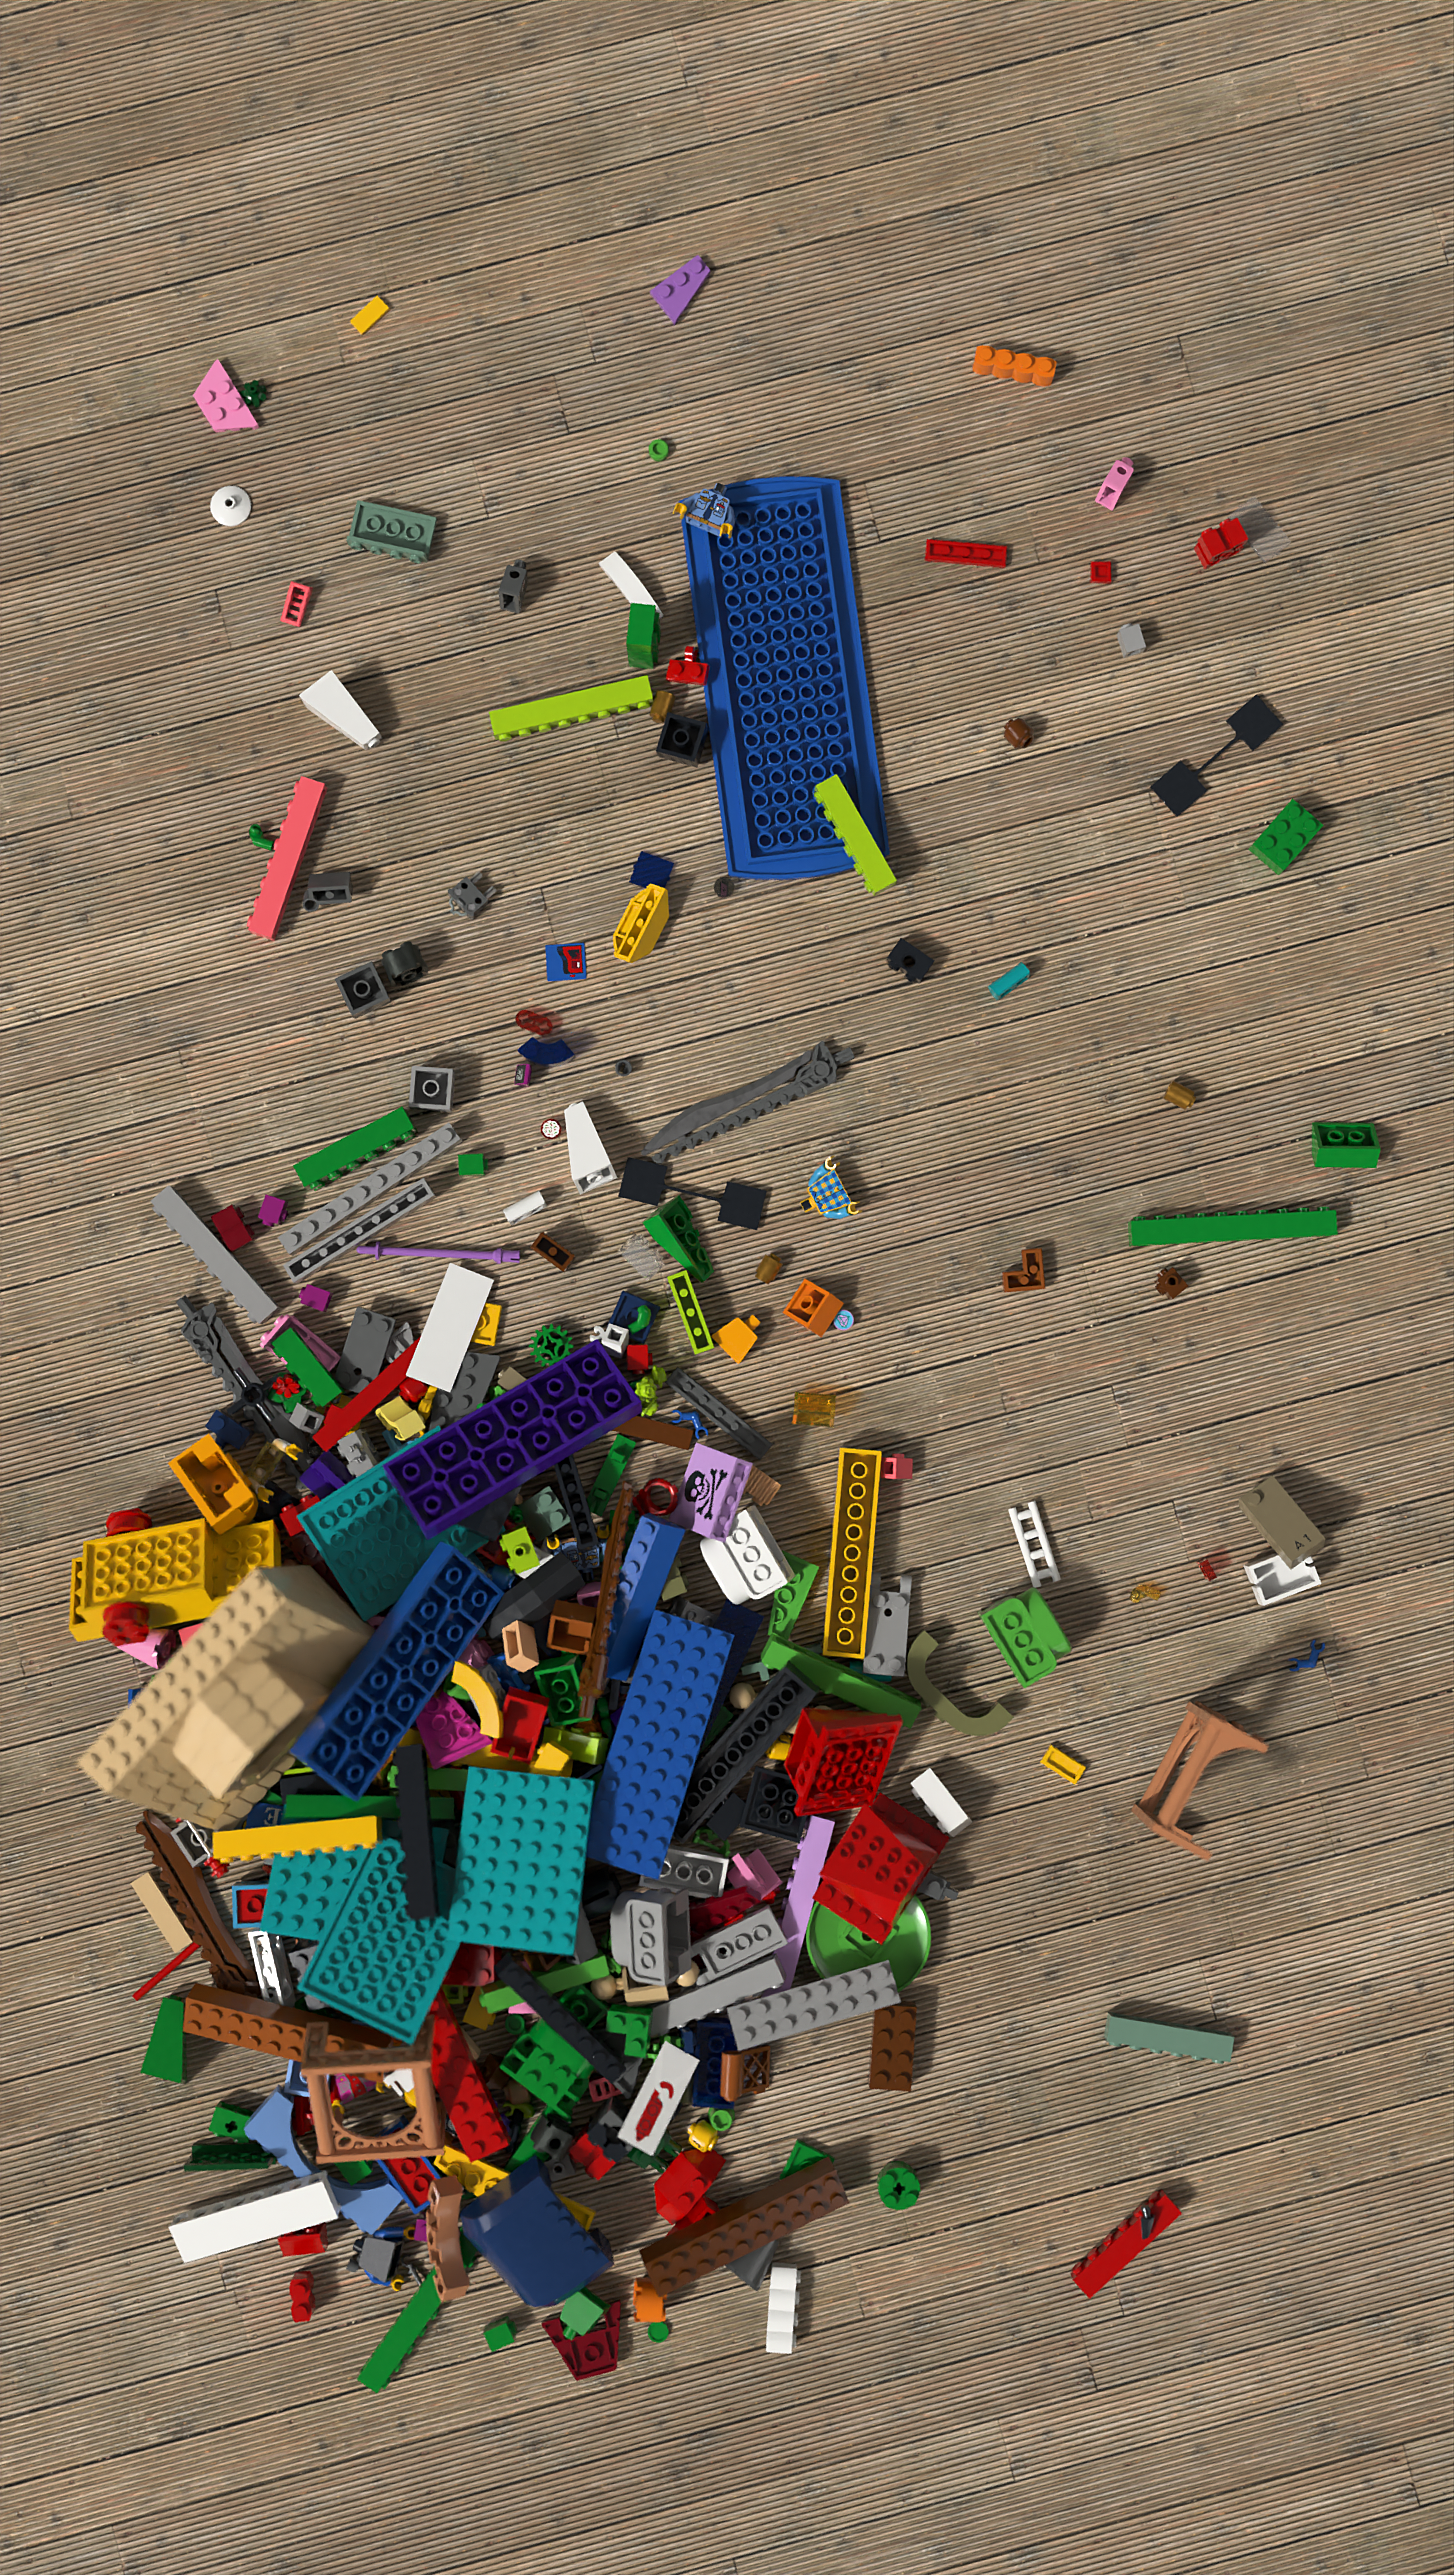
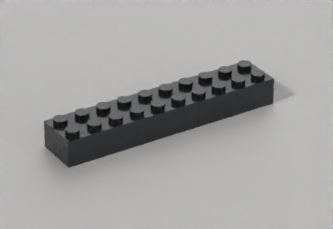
[673,1660,820,1844]

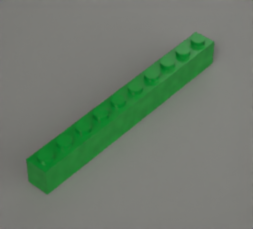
[1128,1207,1338,1247]

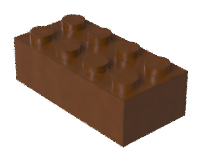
[868,2001,917,2092]

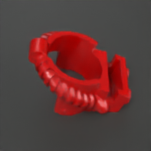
[632,1478,679,1517]

